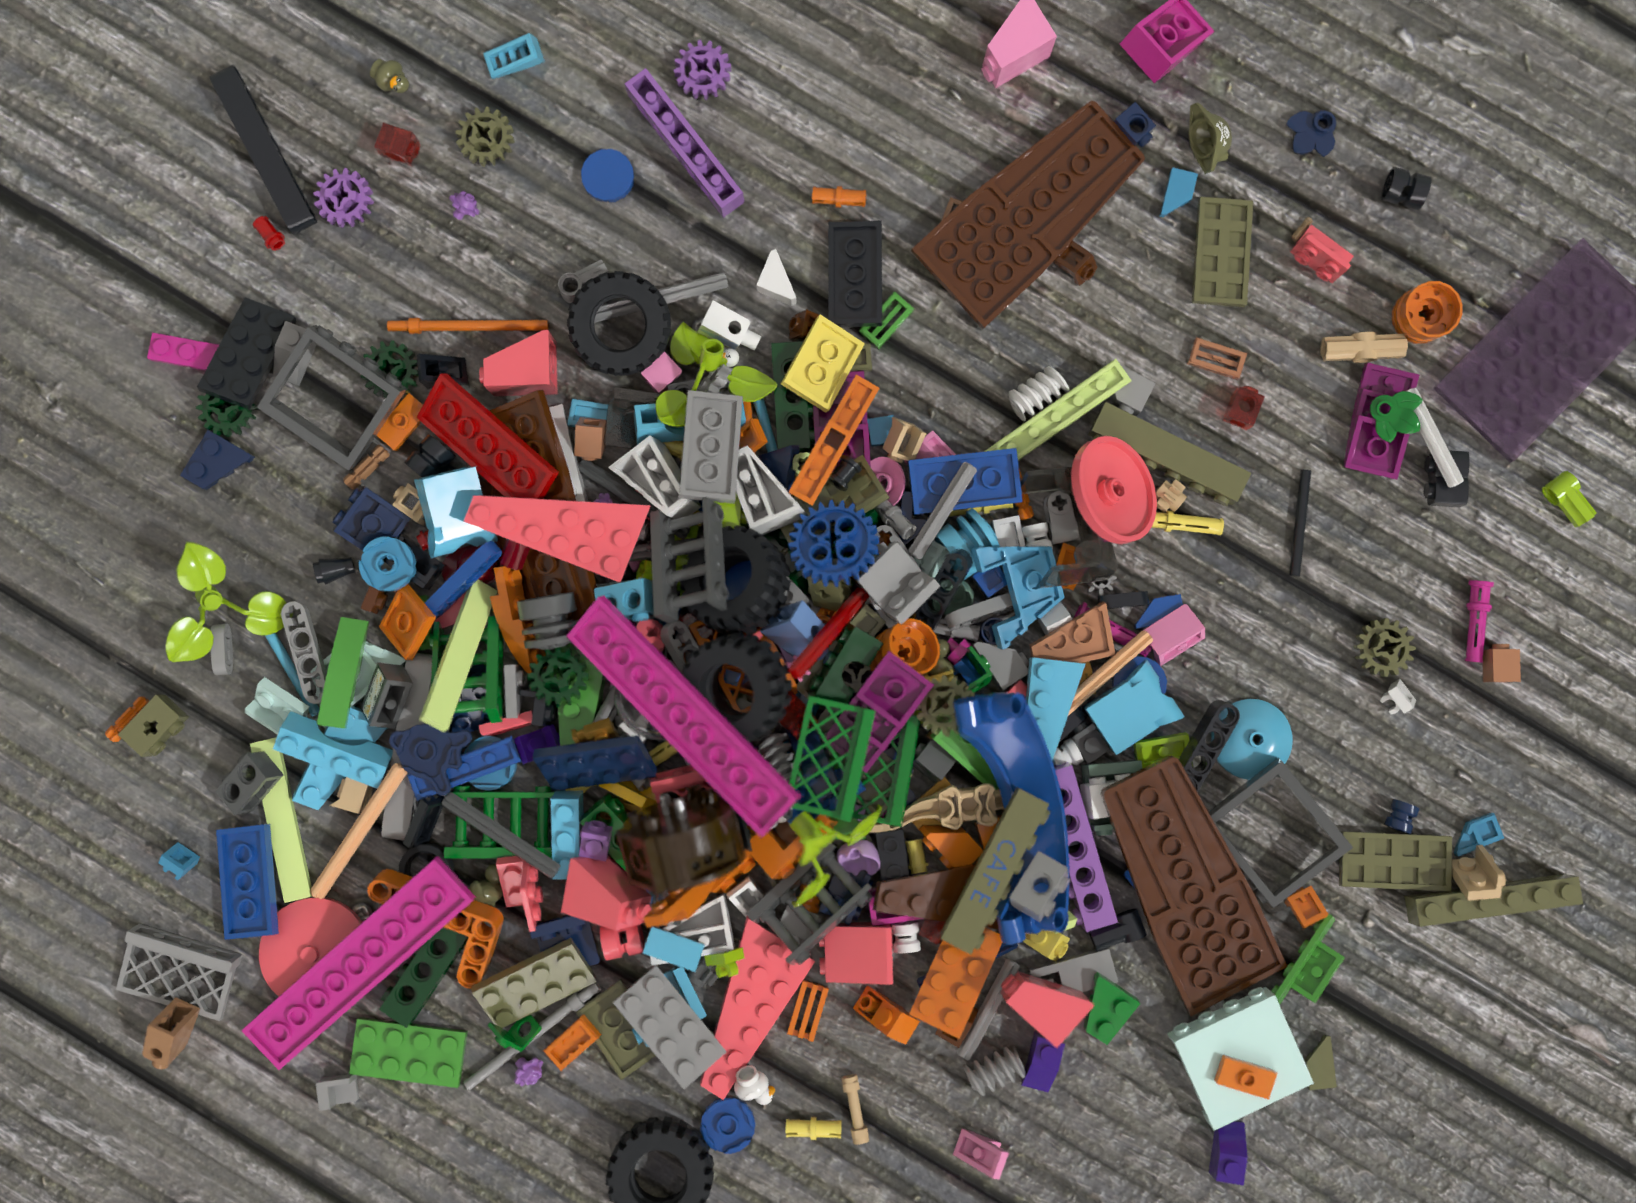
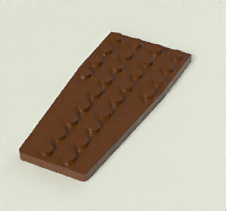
[911,101,1145,329]
[465,390,597,650]
[1101,755,1287,1016]

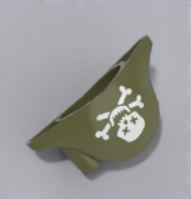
[1189,103,1232,174]

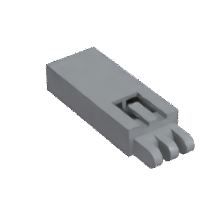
[1025,948,1118,992]

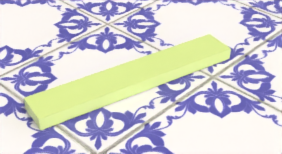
[984,359,1132,461]
[419,580,497,732]
[250,737,312,903]

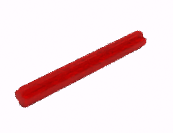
[788,587,870,679]

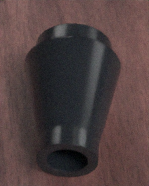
[313,557,355,585]

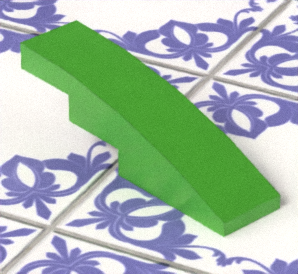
[317,617,369,729]

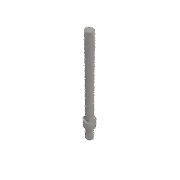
[463,982,601,1090]

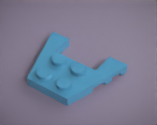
[971,546,1065,650]

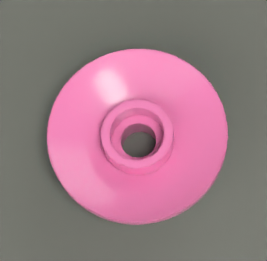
[870,457,905,506]

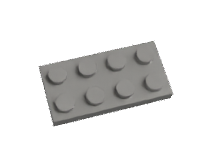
[679,390,743,504]
[613,965,727,1089]

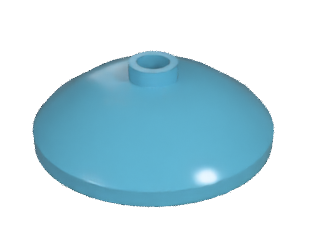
[1211,699,1293,780]

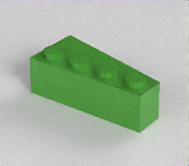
[555,642,606,746]

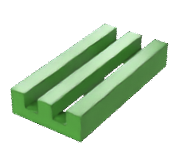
[859,291,914,350]

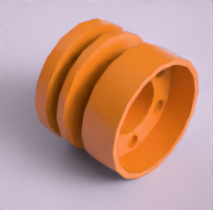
[1392,281,1462,344]
[870,618,940,675]

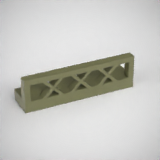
[794,604,886,705]

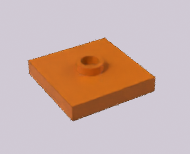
[379,584,436,660]

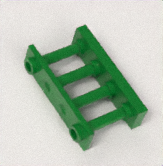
[429,616,504,729]
[444,786,555,859]

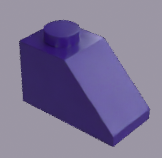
[1021,1031,1065,1092]
[1209,1120,1248,1186]

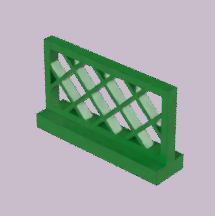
[789,696,876,822]
[844,715,920,827]

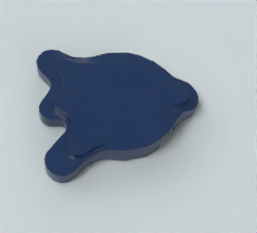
[389,723,472,796]

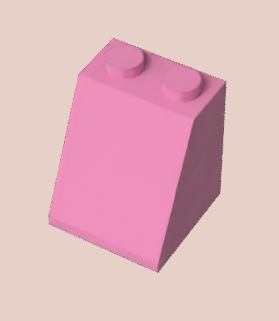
[982,0,1057,88]

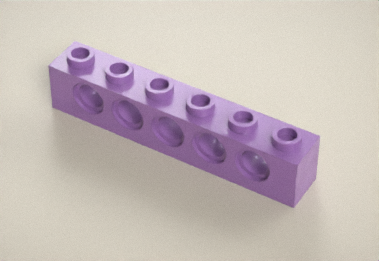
[625,68,744,218]
[1054,762,1118,932]

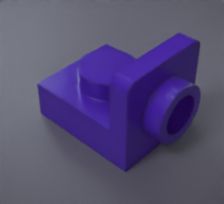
[514,724,560,764]

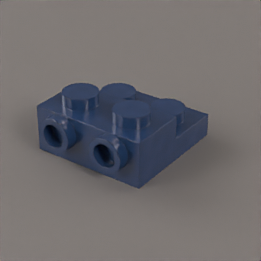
[332,485,411,551]

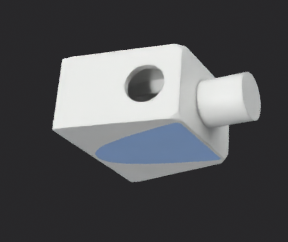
[697,301,761,350]

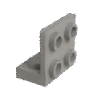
[856,541,940,625]

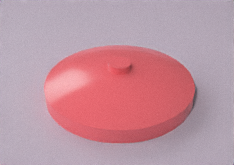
[1071,436,1157,544]
[259,897,362,996]

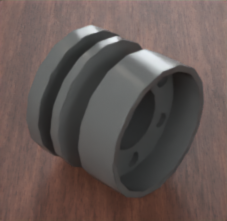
[517,592,579,650]

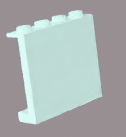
[1167,987,1313,1130]

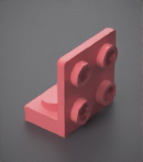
[1290,224,1354,283]
[496,856,543,932]

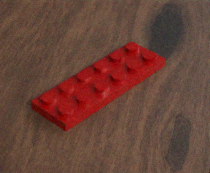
[416,374,559,499]

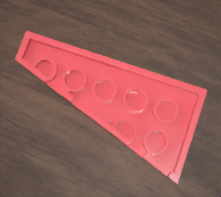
[464,496,651,583]
[700,916,815,1100]

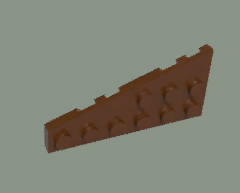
[873,864,1031,935]

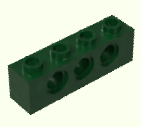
[771,341,815,452]
[379,927,469,1028]

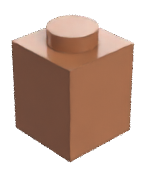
[574,417,607,461]
[1483,644,1521,682]

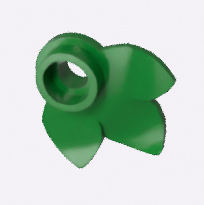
[1370,391,1423,443]

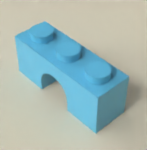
[551,791,584,879]

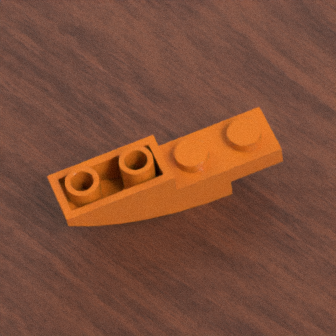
[490,566,547,673]
[643,879,717,927]

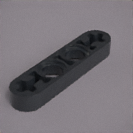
[914,549,972,632]

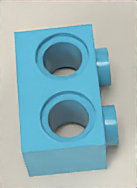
[594,578,654,622]

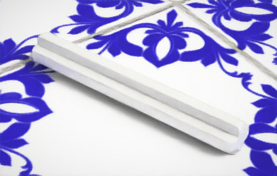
[1407,388,1464,488]

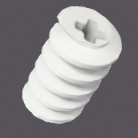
[1009,366,1070,421]

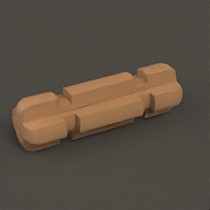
[343,445,389,490]

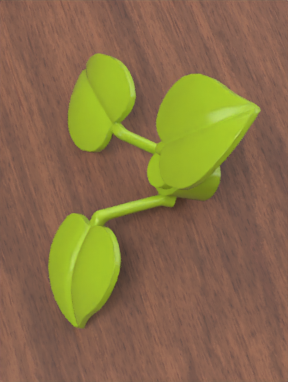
[655,322,778,427]
[165,542,293,662]
[790,804,882,908]

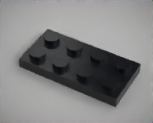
[828,220,883,327]
[197,297,296,410]

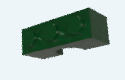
[808,623,883,714]

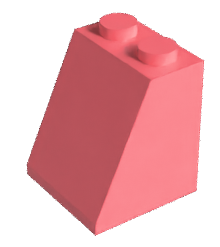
[479,330,558,396]
[561,855,651,931]
[819,922,893,985]
[1000,971,1094,1048]

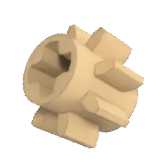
[1156,479,1187,512]

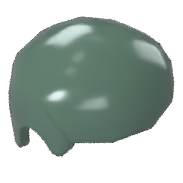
[932,579,974,615]

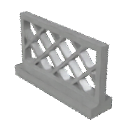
[116,924,242,1021]

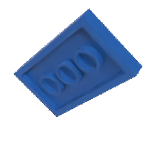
[908,448,1023,515]
[216,824,279,940]

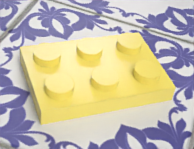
[781,314,865,413]

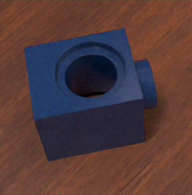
[1114,102,1156,148]

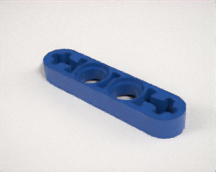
[425,541,502,619]

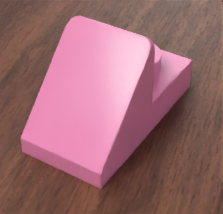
[953,1129,1009,1179]

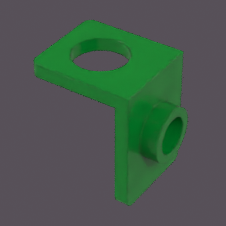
[966,646,993,693]
[487,1014,542,1052]

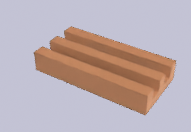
[1187,337,1247,380]

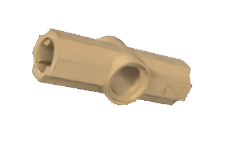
[1320,332,1408,363]

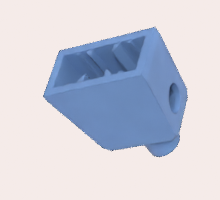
[760,600,829,661]

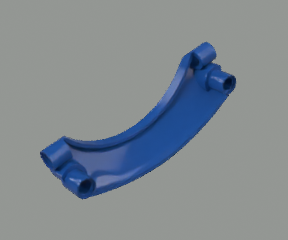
[953,693,1069,945]

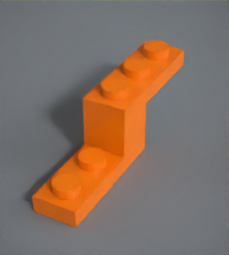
[789,375,879,506]
[711,815,838,893]

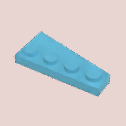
[1026,657,1085,760]
[292,706,387,810]

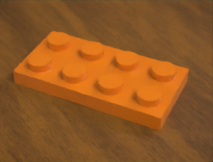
[908,928,1002,1039]

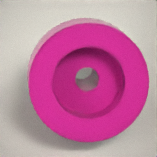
[947,638,972,665]

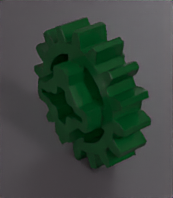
[360,340,418,399]
[196,394,258,437]
[528,647,589,708]

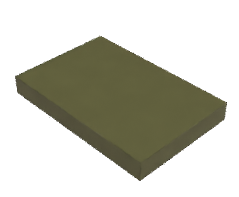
[575,979,656,1080]

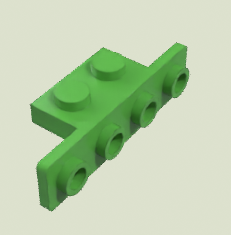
[1271,913,1345,1005]

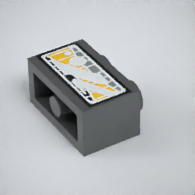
[361,663,413,729]

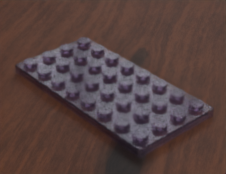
[1433,238,1636,463]

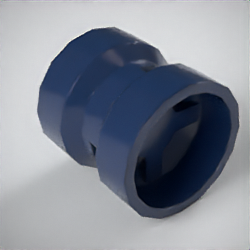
[979,617,1003,645]
[1384,799,1420,834]

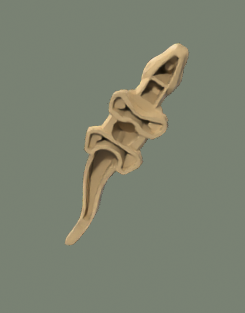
[869,783,1004,833]

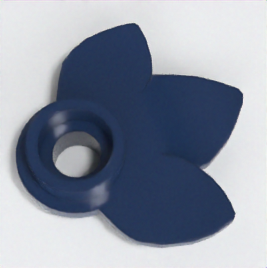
[1286,110,1336,157]

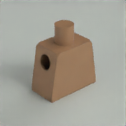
[142,997,200,1069]

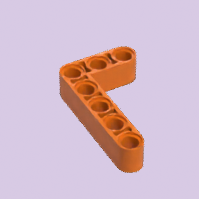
[367,869,504,989]

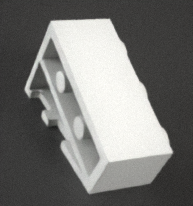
[608,436,702,519]
[736,446,808,536]
[647,893,735,966]

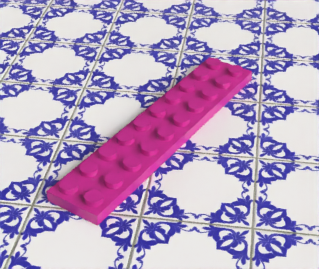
[566,595,801,837]
[241,856,475,1070]

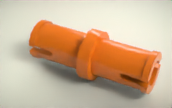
[812,186,866,208]

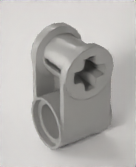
[1043,491,1079,545]

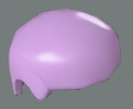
[837,839,880,876]

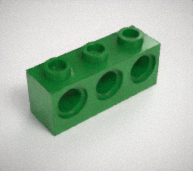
[580,793,629,871]

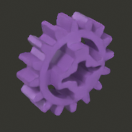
[674,40,732,100]
[313,168,374,228]

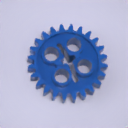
[788,500,879,587]

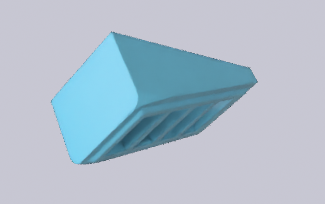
[483,33,544,79]

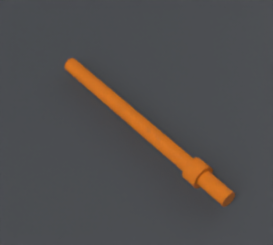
[387,318,549,334]

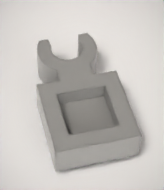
[698,364,732,393]

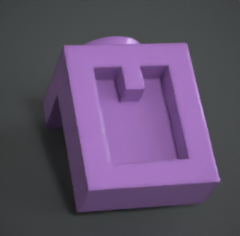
[579,821,613,861]

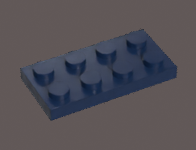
[533,735,657,791]

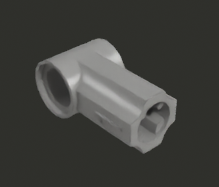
[558,259,609,303]

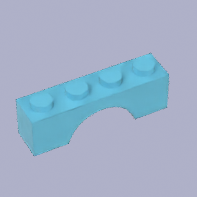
[634,401,746,445]
[273,711,393,788]

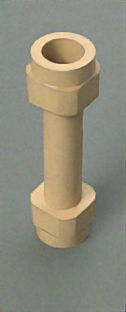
[841,1074,870,1145]

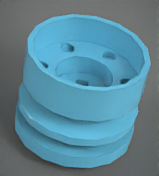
[935,508,1000,580]

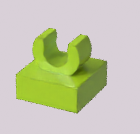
[704,947,745,978]

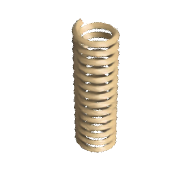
[1292,217,1312,242]

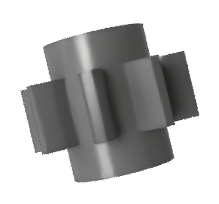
[687,956,718,988]

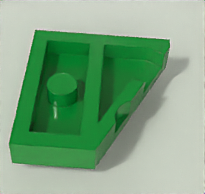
[1083,972,1141,1045]

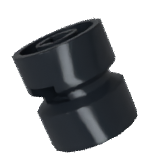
[1381,167,1432,210]
[404,433,455,477]

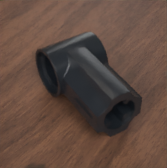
[1088,908,1147,952]

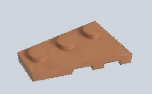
[1029,601,1116,663]

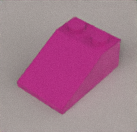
[1120,0,1214,83]

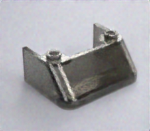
[1020,467,1118,588]

